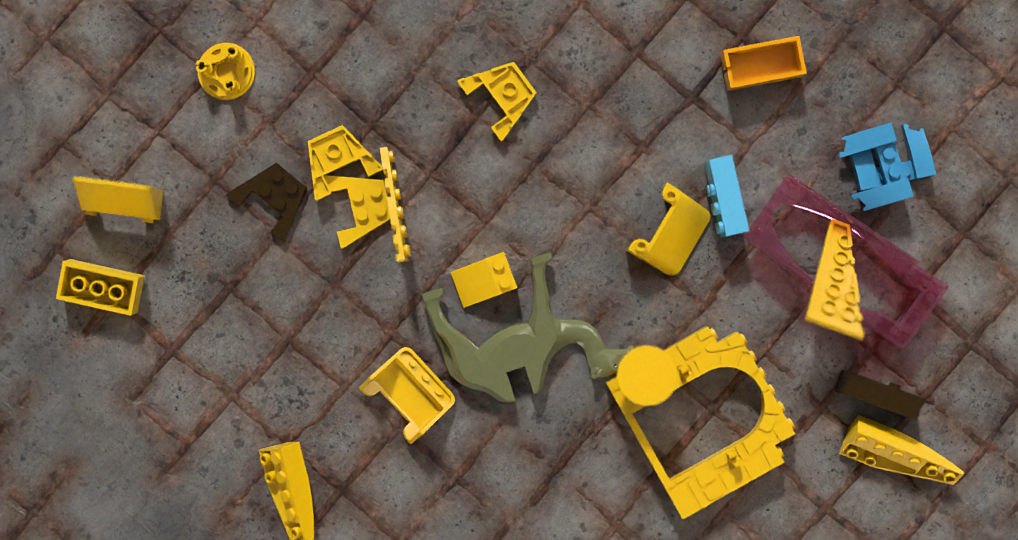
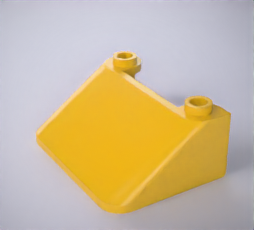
[73,177,164,223]
[626,183,710,276]
[359,347,455,444]

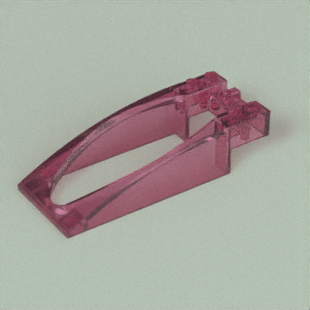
[743,173,949,351]

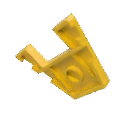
[457,62,537,142]
[308,125,383,201]
[324,175,390,249]

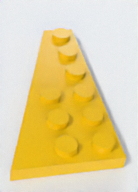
[380,147,411,262]
[805,219,864,340]

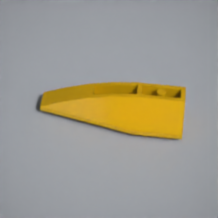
[839,415,964,485]
[259,441,314,540]

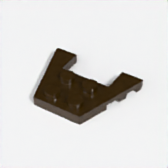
[226,163,307,243]

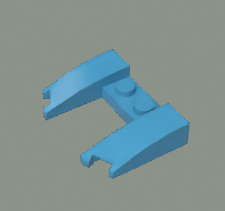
[838,123,914,211]
[850,124,936,191]

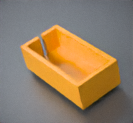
[720,36,807,91]

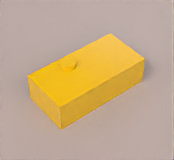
[56,259,145,316]

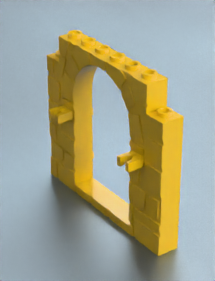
[606,326,795,519]

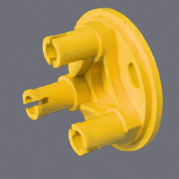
[196,43,255,100]
[617,346,677,406]

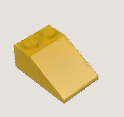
[450,252,517,308]

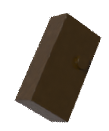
[834,370,925,420]

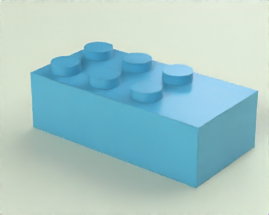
[704,155,749,237]

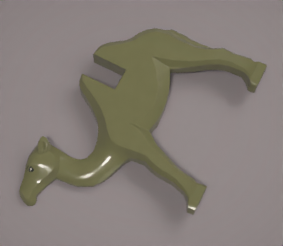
[421,252,635,403]

